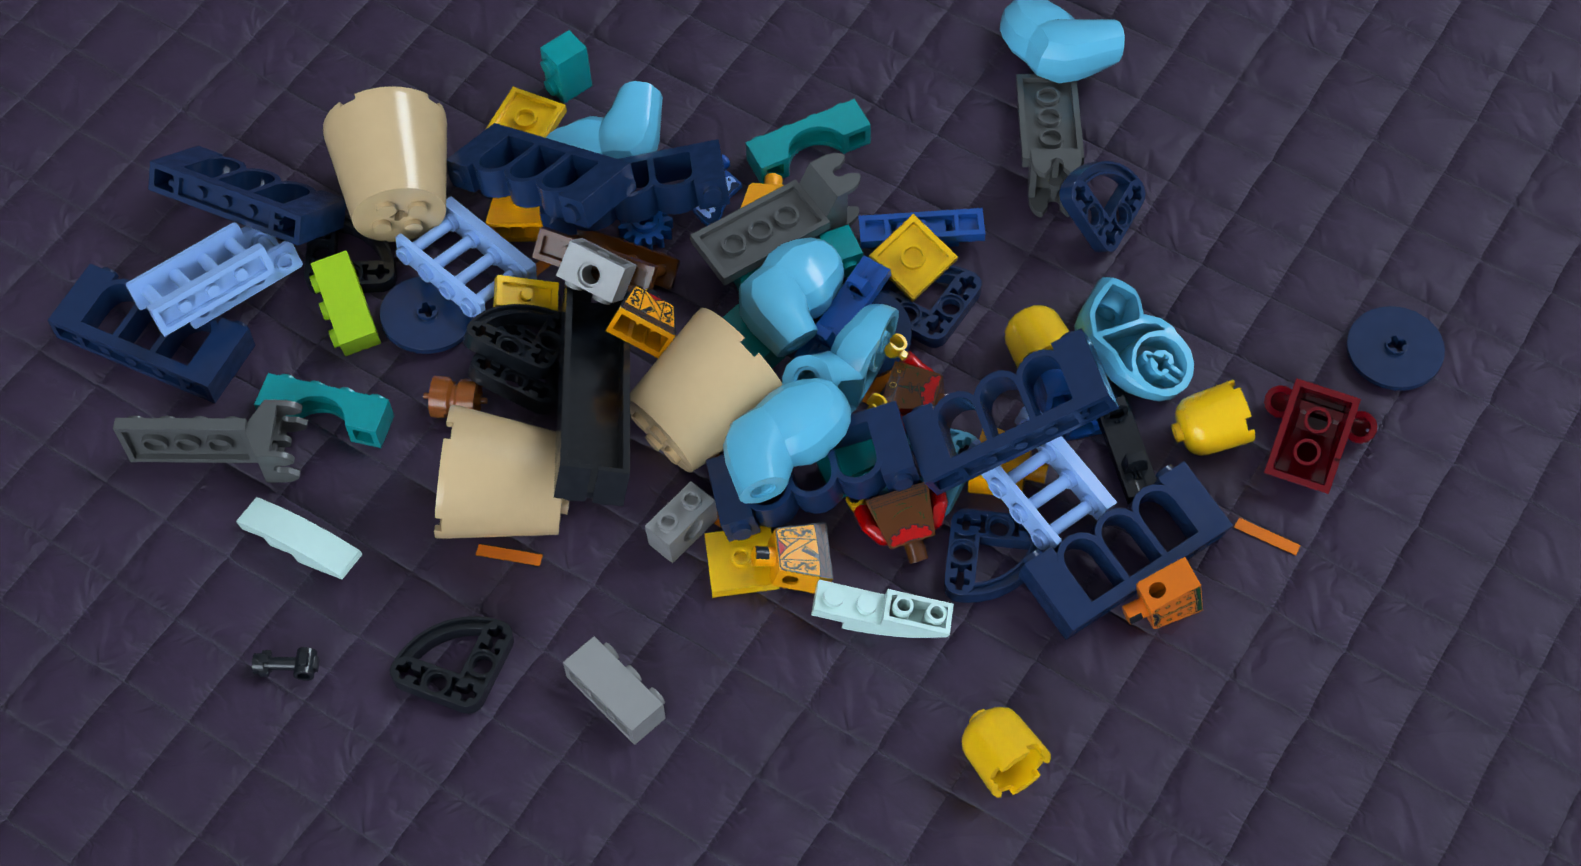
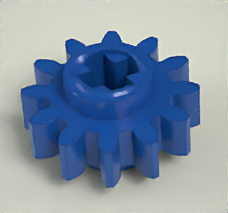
[618,211,673,250]

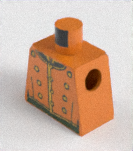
[1121,557,1203,629]

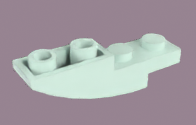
[811,579,954,638]

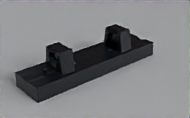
[1097,383,1157,504]

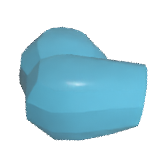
[1000,0,1125,84]
[546,81,663,159]
[739,237,844,357]
[1074,277,1194,402]
[782,304,899,414]
[723,378,851,504]

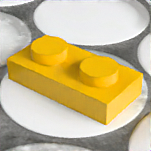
[493,275,559,311]

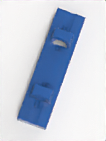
[858,208,986,249]
[794,255,892,358]

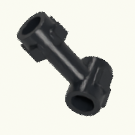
[252,647,320,681]

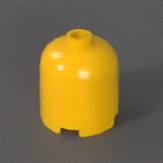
[1005,305,1069,368]
[1171,380,1255,456]
[962,707,1051,798]

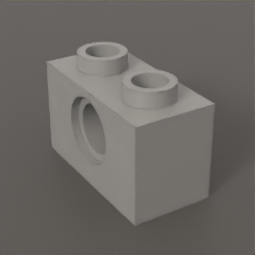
[556,238,637,305]
[645,481,718,564]

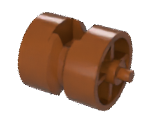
[423,375,488,418]

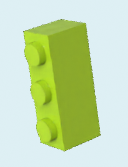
[309,250,381,356]

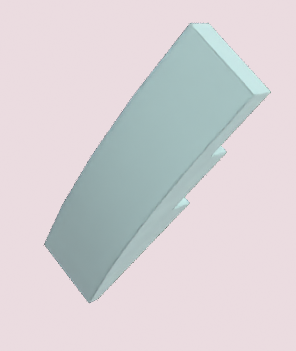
[236,497,363,579]

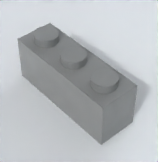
[563,636,666,745]

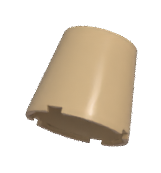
[323,87,447,242]
[630,308,783,473]
[434,405,569,539]

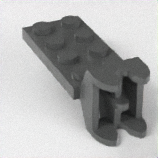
[1016,74,1084,217]
[690,153,861,286]
[113,400,308,483]

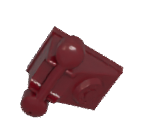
[1264,378,1377,494]

